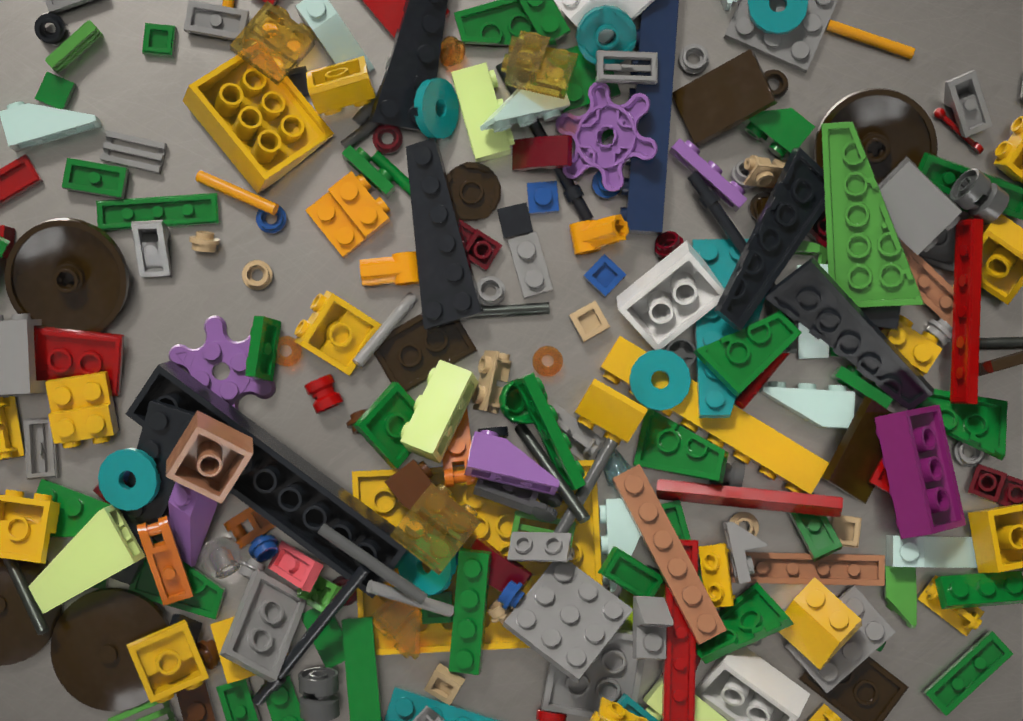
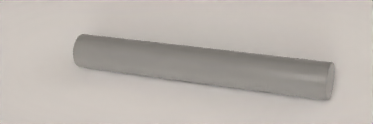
[352,292,418,368]
[366,580,454,617]

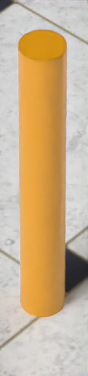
[826,19,915,59]
[195,170,279,215]

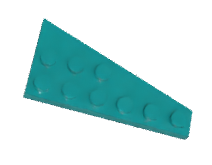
[691,239,766,418]

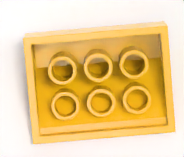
[183,41,334,194]

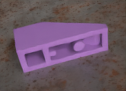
[464,430,560,495]
[168,482,218,567]

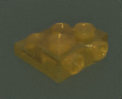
[230,1,316,85]
[501,30,578,99]
[390,483,481,575]

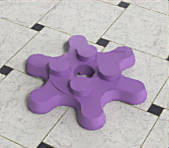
[556,82,658,192]
[168,316,276,411]

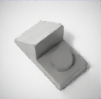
[944,70,993,138]
[131,220,171,277]
[723,521,769,584]
[632,596,674,660]

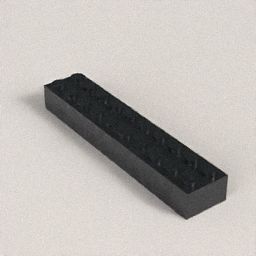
[126,361,416,599]

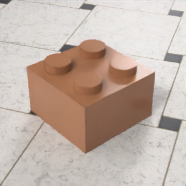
[166,410,253,504]

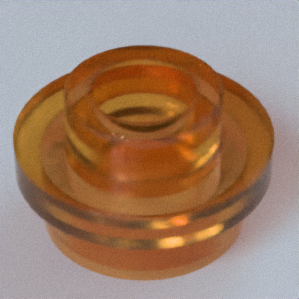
[440,36,465,67]
[276,336,302,367]
[533,346,563,376]

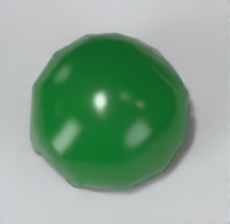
[499,379,548,425]

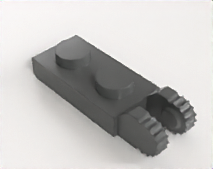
[473,478,563,522]

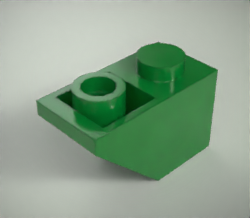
[742,108,815,159]

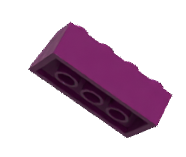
[875,404,966,539]

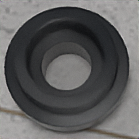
[34,13,66,43]

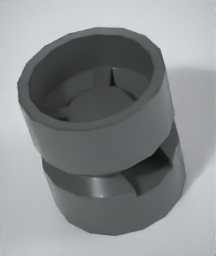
[950,168,1009,225]
[298,667,340,721]

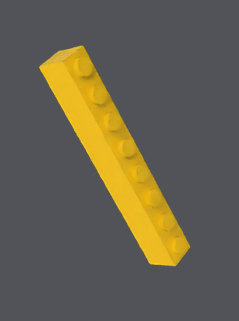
[599,336,829,494]

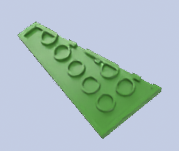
[821,122,924,307]

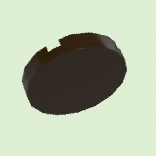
[447,162,501,222]

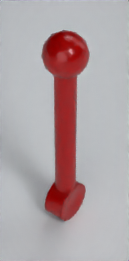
[934,108,984,154]

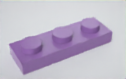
[669,138,747,212]

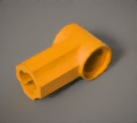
[569,215,629,255]
[360,251,419,286]

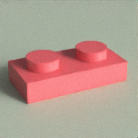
[267,540,324,593]

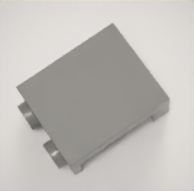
[878,157,962,255]
[0,313,46,395]

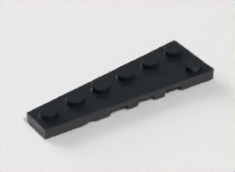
[369,0,448,131]
[406,138,484,330]
[714,147,825,330]
[765,257,934,410]
[109,399,195,585]

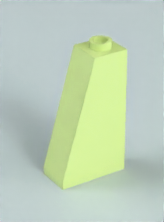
[28,505,146,614]

